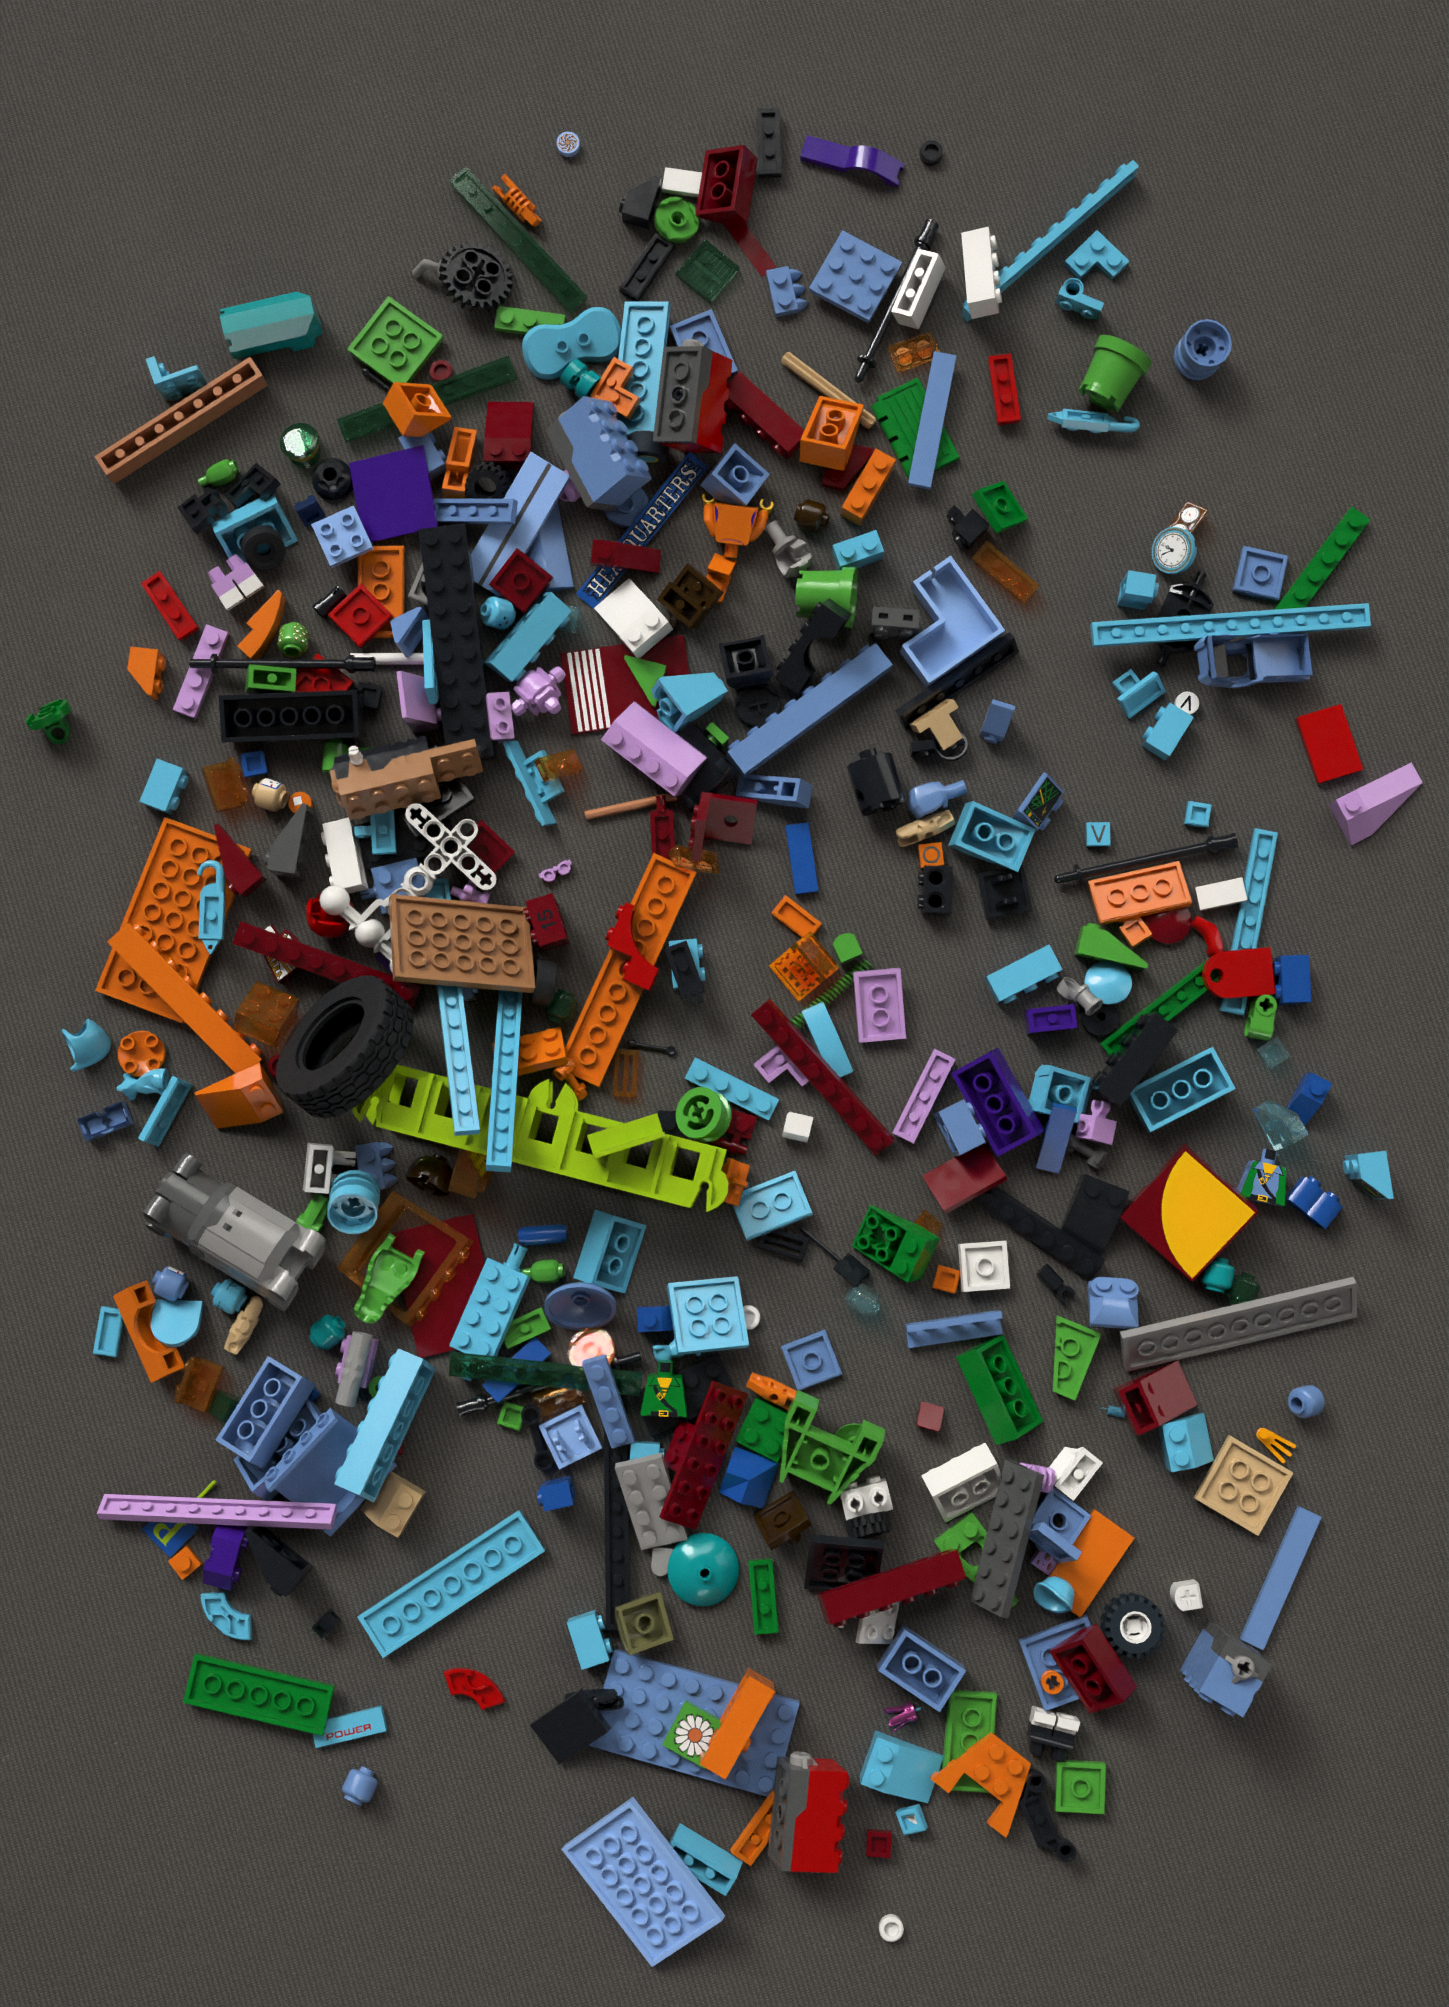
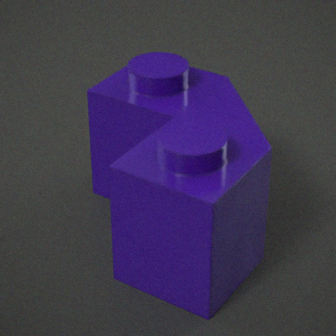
[203,1525,249,1591]

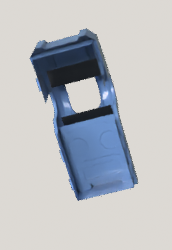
[1194,633,1313,688]

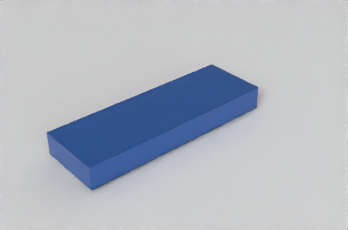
[785,822,818,895]
[1036,1103,1077,1173]
[482,1337,551,1404]

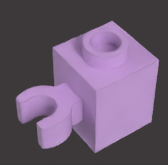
[1075,1100,1117,1145]

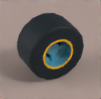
[628,430,669,465]

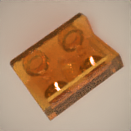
[202,757,249,813]
[174,1357,225,1412]

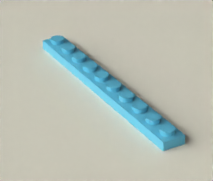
[961,160,1139,322]
[486,990,522,1172]

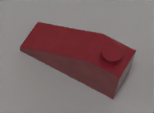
[590,539,661,574]
[214,823,267,898]

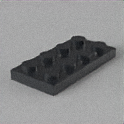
[356,815,457,871]
[632,1353,734,1437]

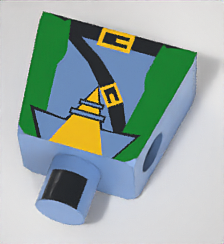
[1237,1149,1286,1206]

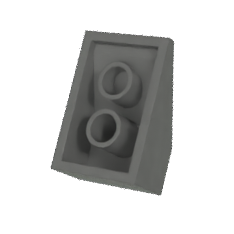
[265,803,316,880]

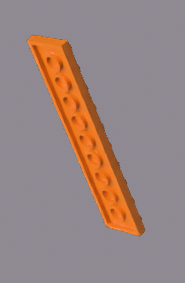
[565,853,697,1087]

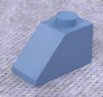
[979,699,1015,744]

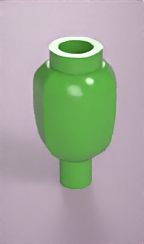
[198,459,240,488]
[521,1259,565,1284]

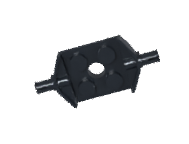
[1156,572,1214,667]

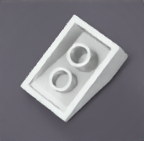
[594,578,673,658]

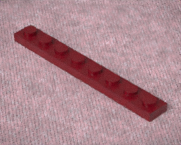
[232,921,421,1008]
[751,998,895,1155]

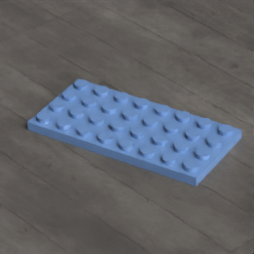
[588,1648,800,1797]

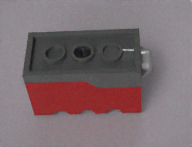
[653,339,733,453]
[768,1751,849,1873]

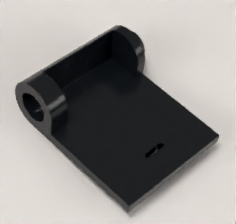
[679,722,738,812]

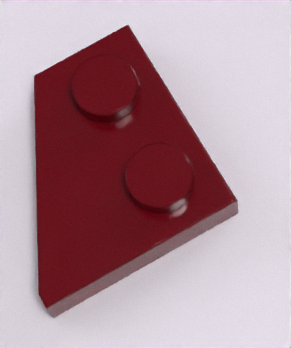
[822,444,875,491]

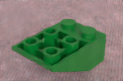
[852,1205,940,1283]

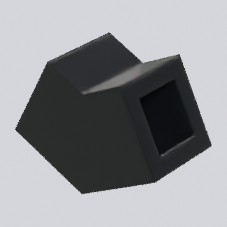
[312,1608,341,1639]

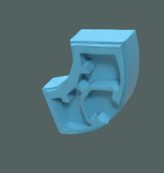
[200,1591,252,1640]

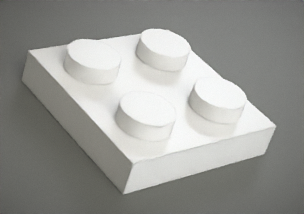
[958,1241,1010,1292]

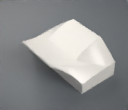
[1049,1447,1103,1501]

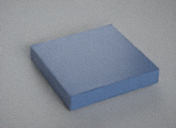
[1232,546,1289,602]
[781,1329,842,1391]

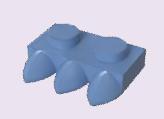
[766,266,809,317]
[355,1142,398,1190]

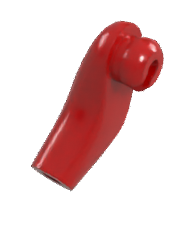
[1191,915,1224,957]

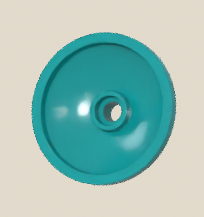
[667,1533,739,1606]

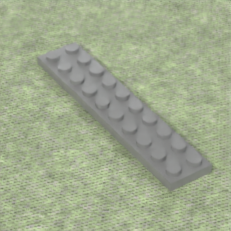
[1120,1277,1357,1372]

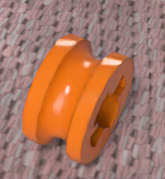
[1040,1670,1064,1694]

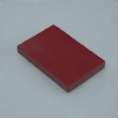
[922,1143,1007,1214]

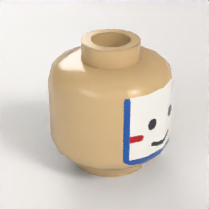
[252,778,289,812]

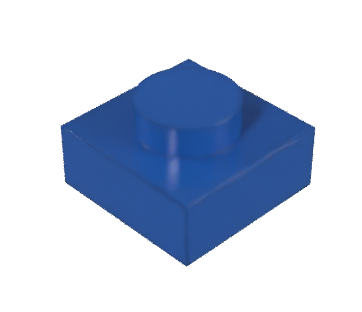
[240,750,269,778]

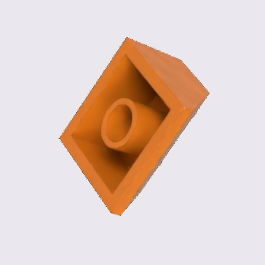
[383,382,452,437]

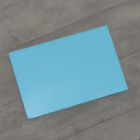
[733,1171,813,1241]

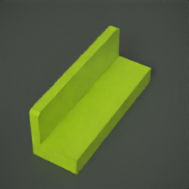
[587,1113,665,1159]

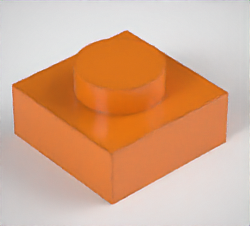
[168,1545,203,1580]

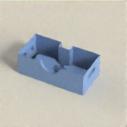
[77,1101,134,1141]

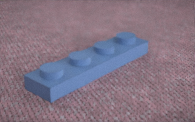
[434,499,518,524]
[582,1354,635,1448]

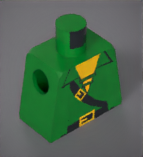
[641,1360,687,1417]

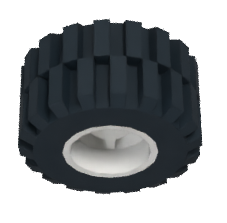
[1100,1592,1166,1658]

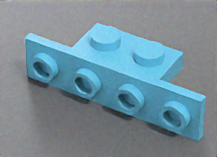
[503,741,565,826]

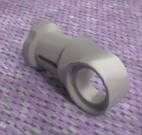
[1057,977,1103,1016]

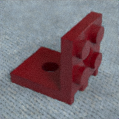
[688,792,757,862]

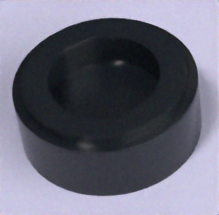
[919,140,943,166]

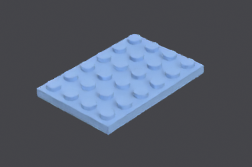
[561,1797,725,1967]

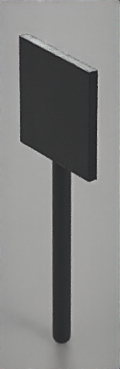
[800,1227,870,1287]

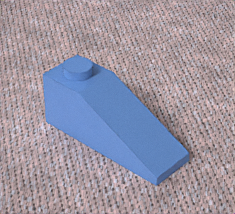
[735,774,813,808]

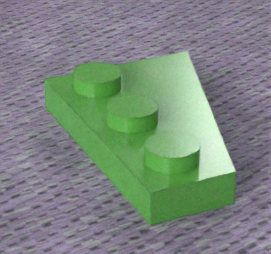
[1053,1315,1101,1400]

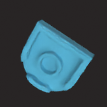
[151,1299,204,1347]

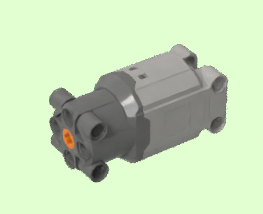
[142,1153,326,1311]

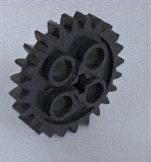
[439,240,513,313]

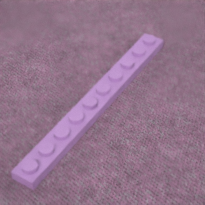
[97,1494,338,1530]

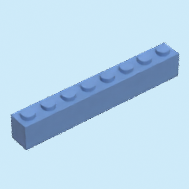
[727,643,893,779]

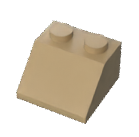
[361,1471,426,1538]

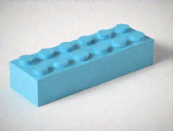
[334,1349,436,1503]

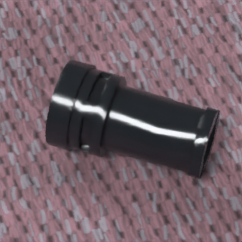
[312,585,347,619]

